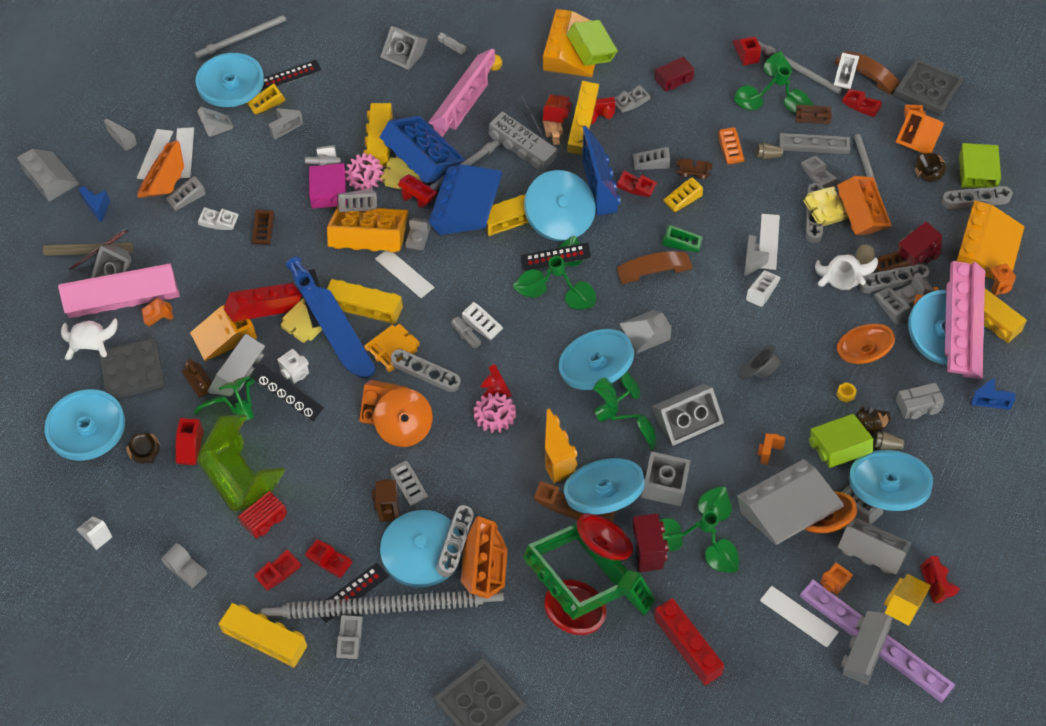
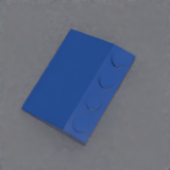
[379,116,466,183]
[582,126,621,215]
[429,165,502,235]

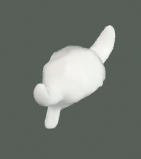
[815,254,878,290]
[61,318,117,360]

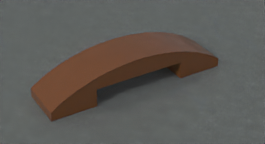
[834,51,900,95]
[617,251,693,284]
[533,481,616,521]

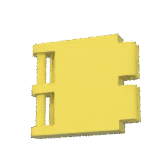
[380,156,422,190]
[803,186,849,226]
[280,298,322,343]

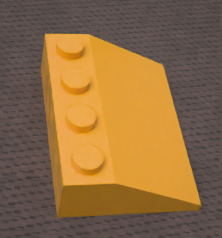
[543,9,605,77]
[956,200,1025,280]
[327,207,408,252]

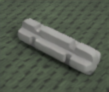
[437,33,466,54]

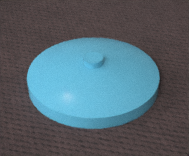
[196,53,264,107]
[524,170,596,242]
[908,290,984,365]
[559,329,634,390]
[44,389,125,461]
[849,450,933,511]
[564,458,645,514]
[380,510,463,588]

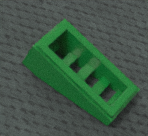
[661,225,703,252]
[618,570,656,615]

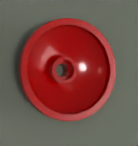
[577,514,633,560]
[544,580,606,635]

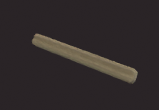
[43,242,133,256]

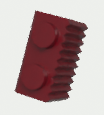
[654,56,694,92]

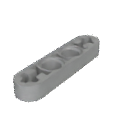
[805,183,824,243]
[942,186,1013,209]
[858,264,930,293]
[391,349,461,392]
[436,505,474,577]

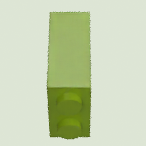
[566,20,618,66]
[959,143,1001,188]
[809,414,873,468]

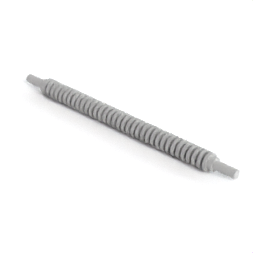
[261,591,504,619]

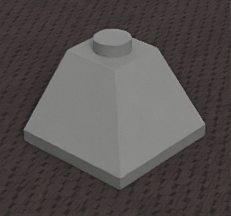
[380,26,428,70]
[91,244,132,278]
[619,310,672,353]

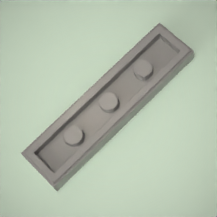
[779,133,850,154]

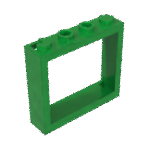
[523,523,628,620]

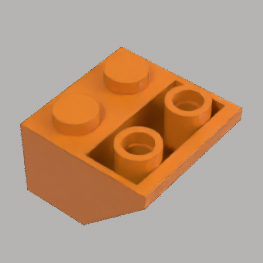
[896,109,944,153]
[359,380,408,425]

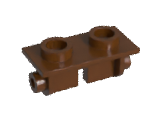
[795,105,832,124]
[676,158,713,179]
[182,359,212,398]

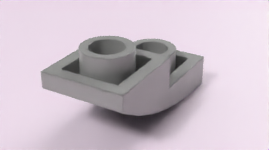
[615,85,651,113]

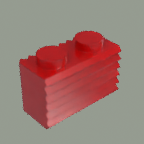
[543,94,572,123]
[238,491,287,539]

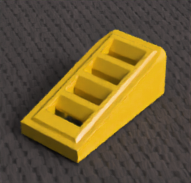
[247,84,286,115]
[663,177,703,213]

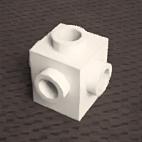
[277,349,309,384]

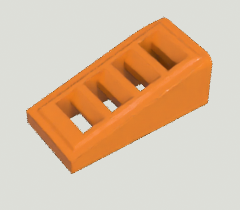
[718,127,744,165]

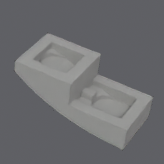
[801,156,837,189]
[336,615,363,659]

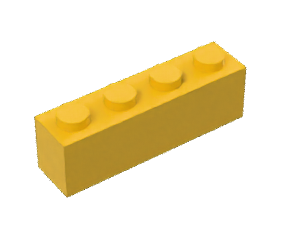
[567,81,599,155]
[364,103,393,167]
[485,194,529,236]
[327,279,403,324]
[984,288,1027,343]
[884,573,931,626]
[219,603,307,668]

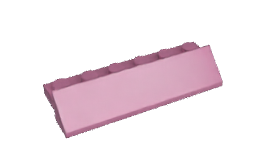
[428,49,495,137]
[945,261,985,380]
[58,263,180,318]

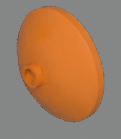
[837,324,895,364]
[373,388,433,447]
[804,491,857,533]

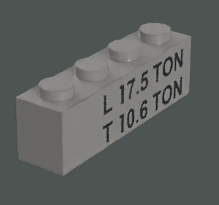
[488,111,557,172]

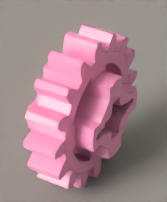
[345,153,384,191]
[473,392,516,433]

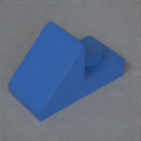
[78,186,110,222]
[971,378,1015,410]

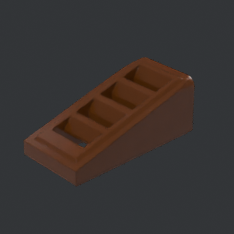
[252,210,275,245]
[876,251,911,272]

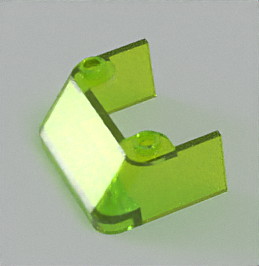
[198,414,285,512]

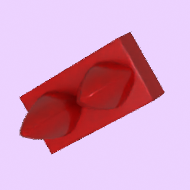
[591,97,615,124]
[398,174,438,208]
[480,364,512,399]
[920,556,960,603]

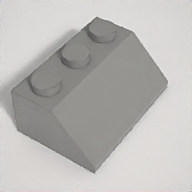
[17,149,79,202]
[207,334,265,396]
[652,384,724,446]
[838,517,912,575]
[841,611,893,685]

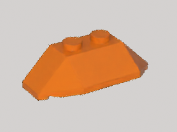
[137,140,184,198]
[461,516,507,599]

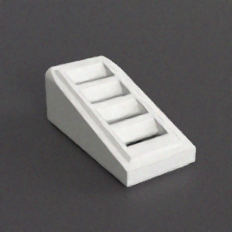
[746,270,781,307]
[462,302,503,341]

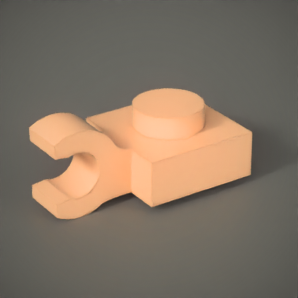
[543,121,563,145]

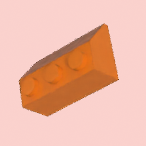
[837,176,892,235]

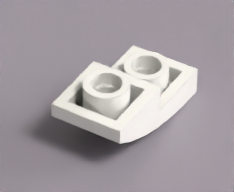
[198,207,239,230]

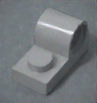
[161,543,207,589]

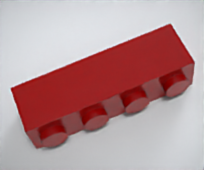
[224,282,302,322]
[654,598,724,686]

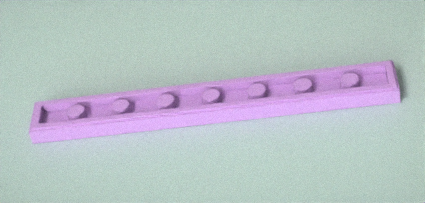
[800,579,955,703]

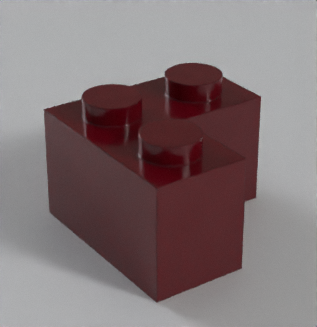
[898,221,942,267]
[633,513,669,572]

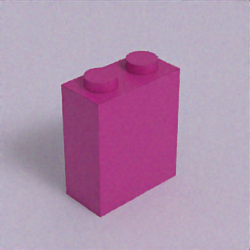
[309,163,347,209]

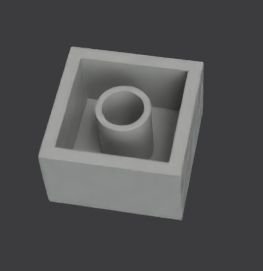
[641,452,691,506]

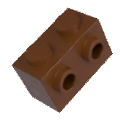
[372,479,400,522]

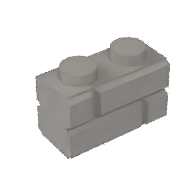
[896,383,944,419]

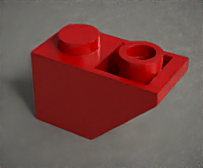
[733,36,761,66]
[176,418,204,465]

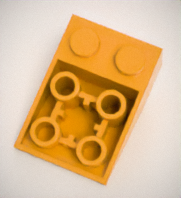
[190,305,257,361]
[545,408,578,484]

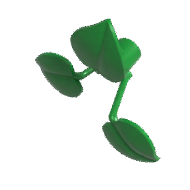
[734,51,813,114]
[513,235,596,310]
[593,370,656,450]
[194,371,274,423]
[659,486,739,573]

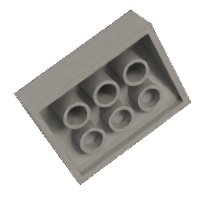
[737,459,844,545]

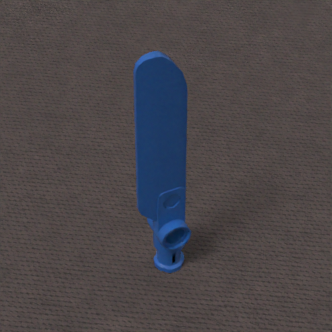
[285,257,375,379]

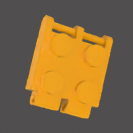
[364,324,420,372]

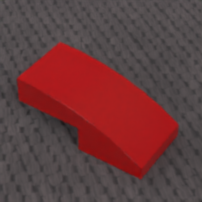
[842,89,882,117]
[616,170,657,197]
[304,539,353,579]
[254,549,302,591]

